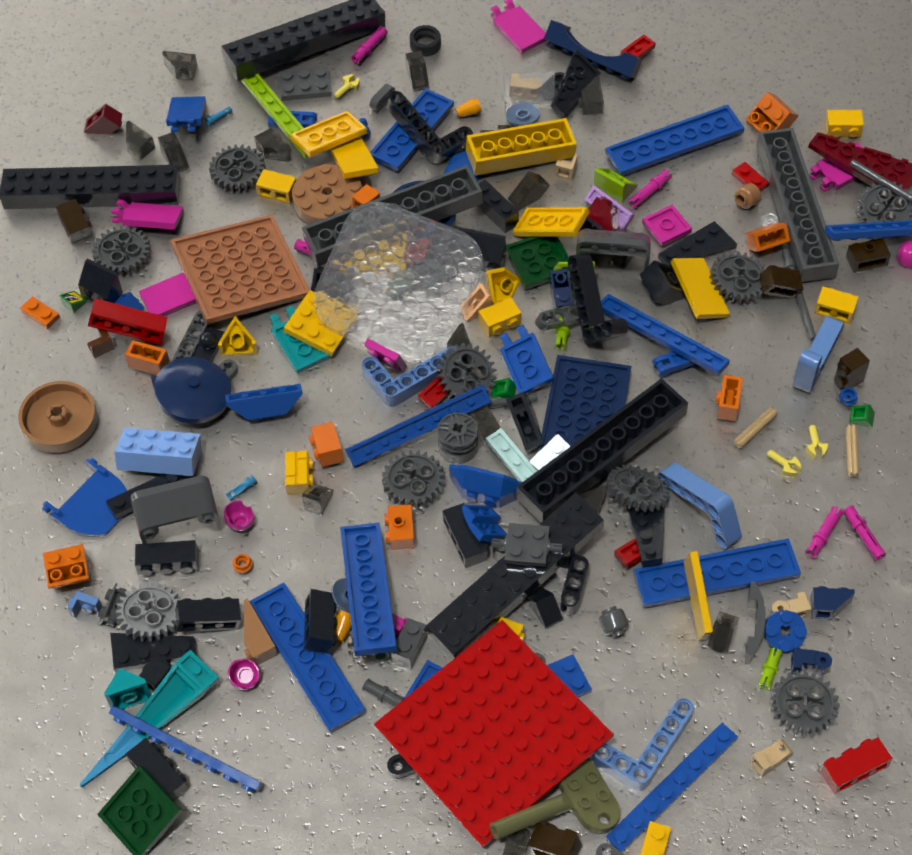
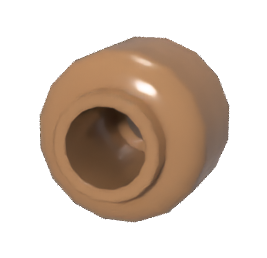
[735,183,761,209]

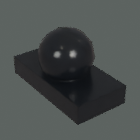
[193,327,225,362]

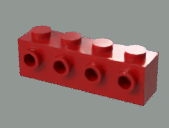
[88,298,168,345]

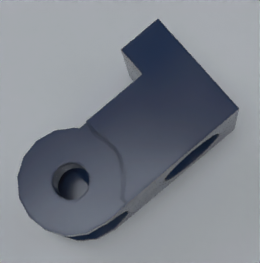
[790,648,832,675]

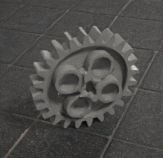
[116,582,181,642]

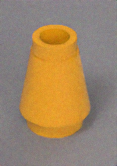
[456,98,482,118]
[334,611,352,643]

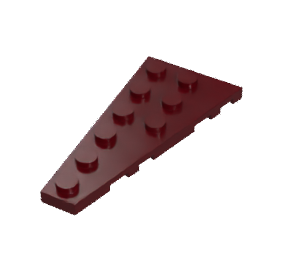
[808,132,912,200]

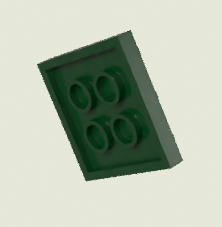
[506,236,569,290]
[97,765,184,855]

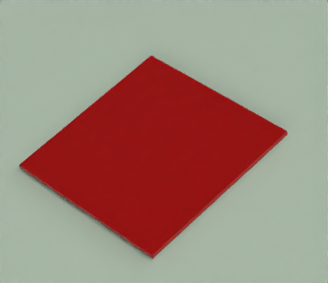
[374,620,614,848]

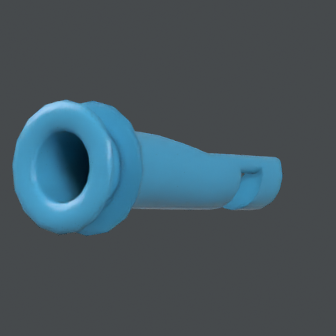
[204,106,232,127]
[226,474,258,500]

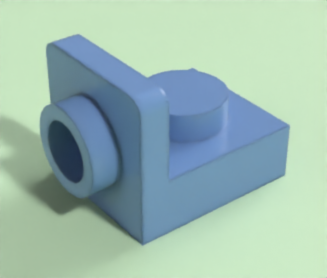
[68,591,102,618]

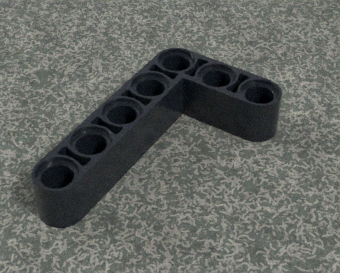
[386,91,473,164]
[568,254,628,344]
[493,537,589,616]

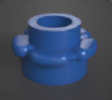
[839,388,858,406]

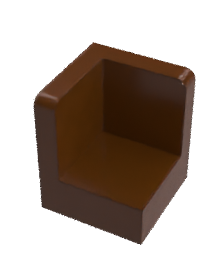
[87,329,115,358]

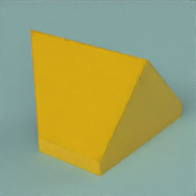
[486,267,520,305]
[218,316,258,356]

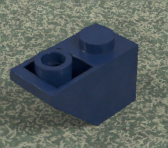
[550,268,574,309]
[810,586,855,620]

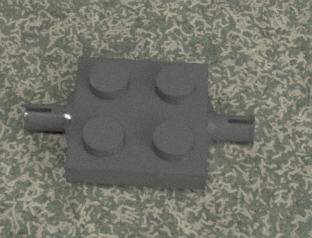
[492,523,562,567]

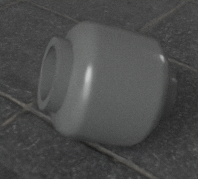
[599,606,629,638]

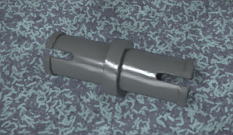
[362,678,404,707]

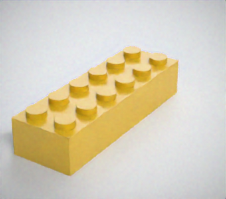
[465,118,577,176]

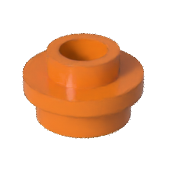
[232,554,253,574]

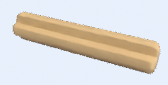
[734,407,777,449]
[846,425,859,477]

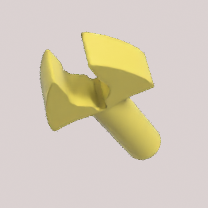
[334,74,360,99]
[806,425,828,459]
[767,450,802,477]

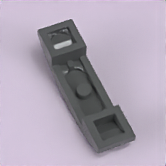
[745,581,766,664]

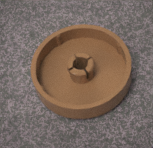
[292,164,362,224]
[18,381,98,453]

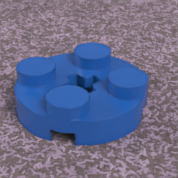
[764,610,807,652]

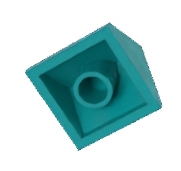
[104,668,151,710]

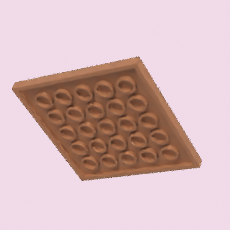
[170,214,310,324]

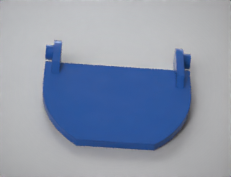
[42,458,127,536]

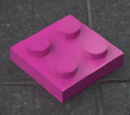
[642,204,692,247]
[364,338,407,372]

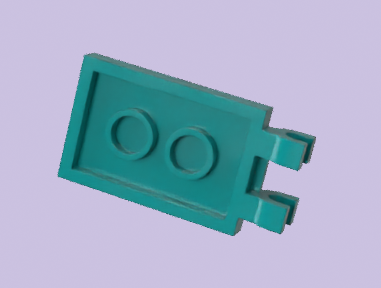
[270,306,330,374]

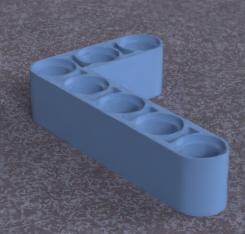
[792,316,844,393]
[362,346,456,407]
[658,462,742,549]
[593,698,693,791]

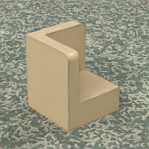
[555,154,578,181]

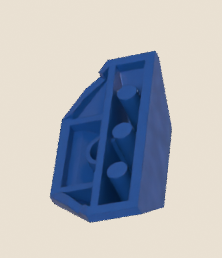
[225,383,303,421]
[449,464,522,508]

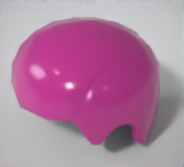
[896,240,912,268]
[224,500,255,531]
[228,658,260,690]

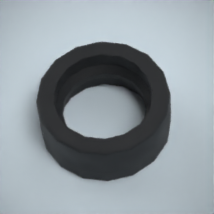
[410,25,441,57]

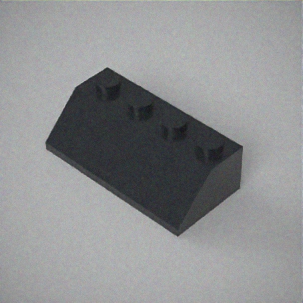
[431,223,506,272]

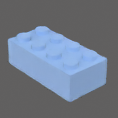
[115,428,202,476]

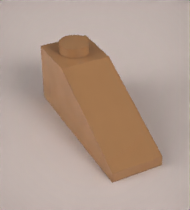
[243,598,277,666]

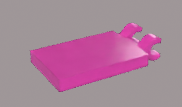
[491,0,547,54]
[809,142,863,192]
[111,200,184,230]
[138,273,197,316]

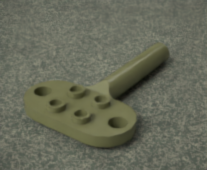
[490,759,620,840]

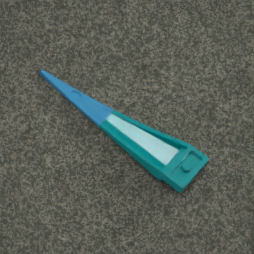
[80,650,219,787]

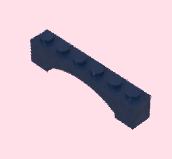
[544,20,643,80]

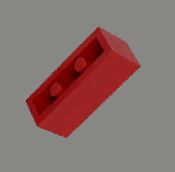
[820,737,893,795]

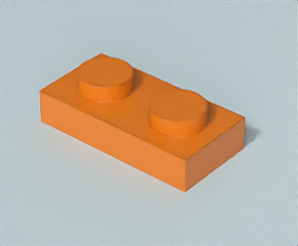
[20,296,60,330]

